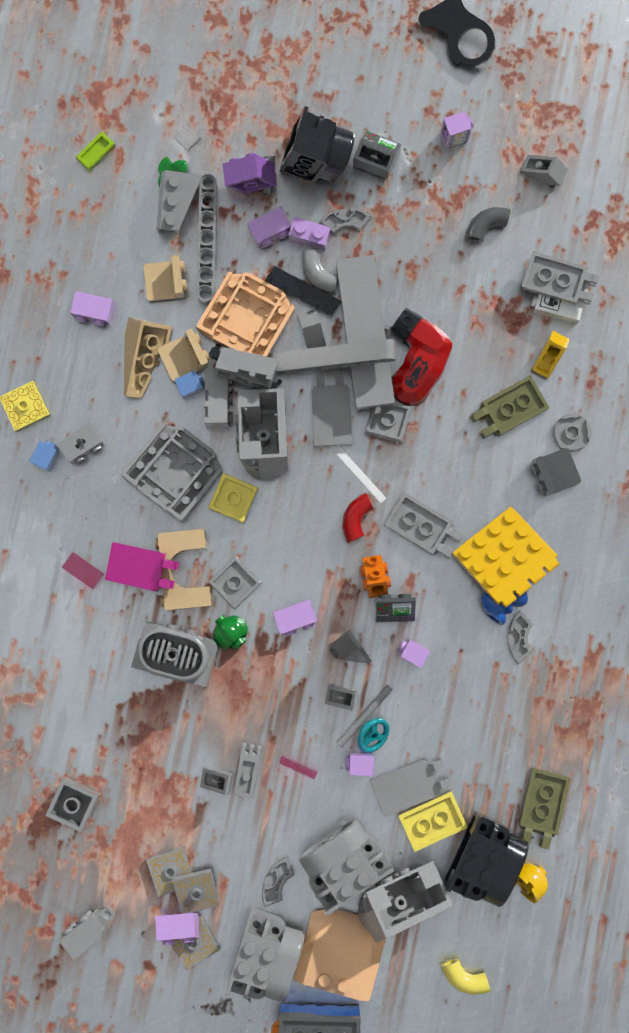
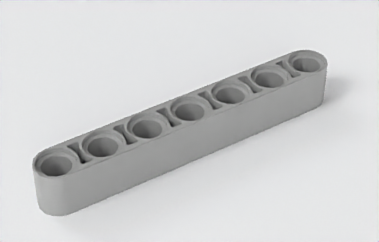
[196,173,218,306]
[268,339,395,375]

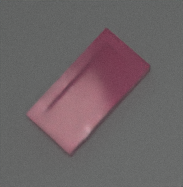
[61,552,104,590]
[279,754,318,779]

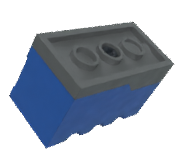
[271,1004,361,1033]

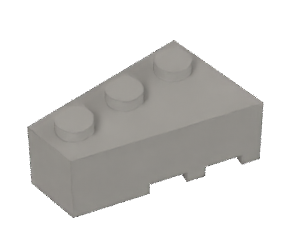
[156,170,203,232]
[214,347,279,389]
[204,369,233,428]

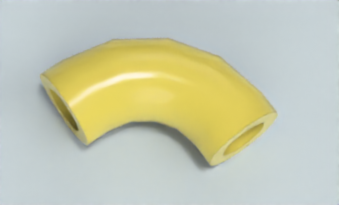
[441,959,491,995]

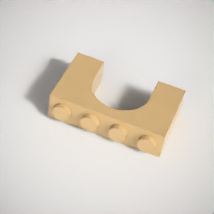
[155,529,212,611]

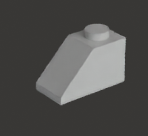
[520,155,568,186]

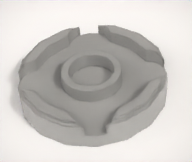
[553,414,591,452]

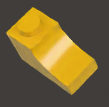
[532,331,570,379]

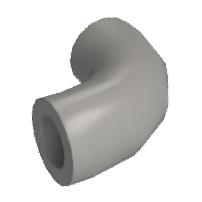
[301,249,338,293]

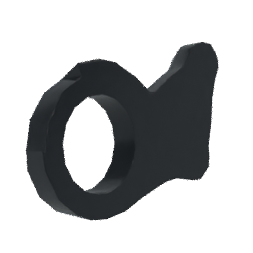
[418,0,496,66]

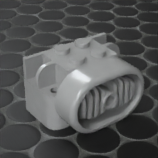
[235,388,288,480]
[131,622,219,687]
[299,820,394,916]
[358,861,453,942]
[225,906,305,1003]

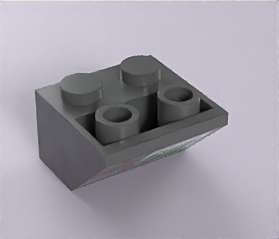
[353,131,401,179]
[375,594,416,622]

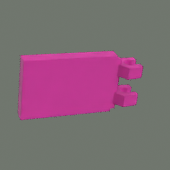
[105,542,179,591]

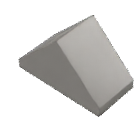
[297,309,326,349]
[325,685,358,711]
[200,768,233,795]

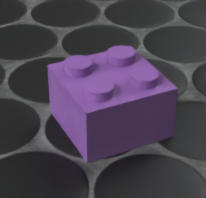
[223,153,277,194]

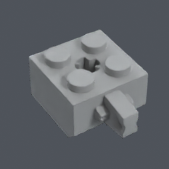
[59,905,116,961]

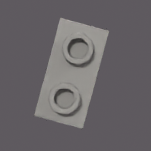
[57,423,104,465]

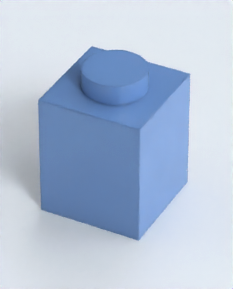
[174,370,205,399]
[29,440,60,472]

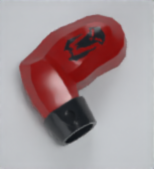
[391,308,452,406]

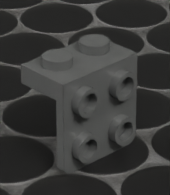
[531,448,581,496]

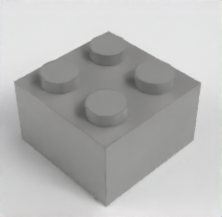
[45,777,101,832]

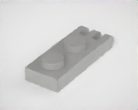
[233,742,262,798]

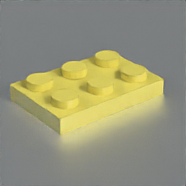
[398,791,468,852]

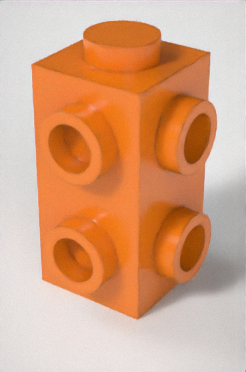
[360,555,391,598]

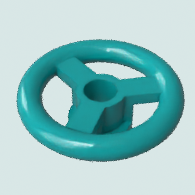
[357,718,389,753]

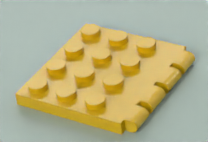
[452,506,560,607]

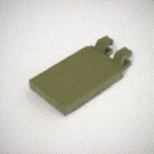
[470,375,550,439]
[519,768,571,850]

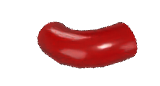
[342,493,374,543]

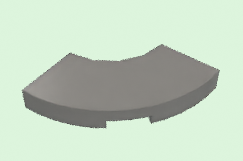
[319,208,372,235]
[507,610,534,665]
[262,856,295,907]

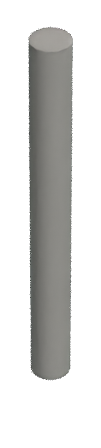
[337,685,393,748]

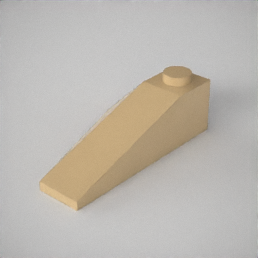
[124,317,172,398]

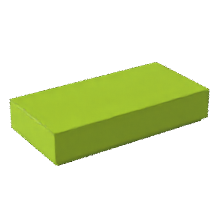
[76,131,116,172]

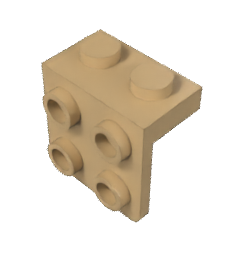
[144,255,187,301]
[158,328,210,382]

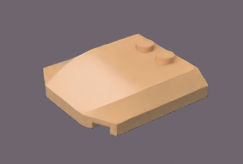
[196,272,295,356]
[293,908,386,1001]

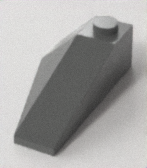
[329,630,372,664]

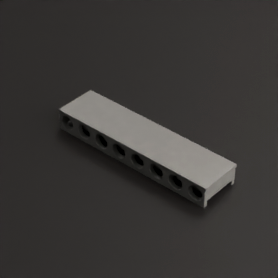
[336,255,395,411]

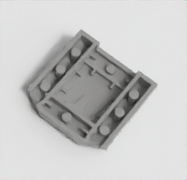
[121,423,223,522]

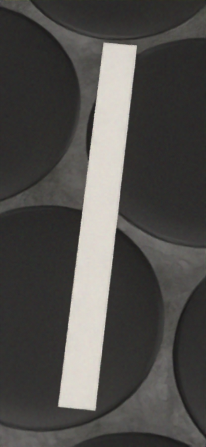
[330,445,386,503]

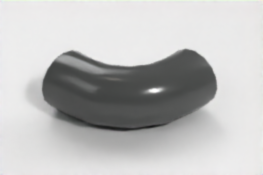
[465,207,511,242]

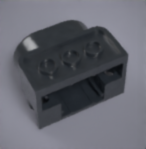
[279,106,355,183]
[443,810,529,907]

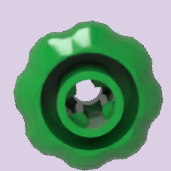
[213,615,248,650]

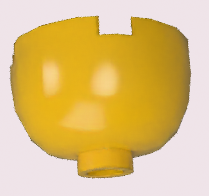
[515,863,548,903]

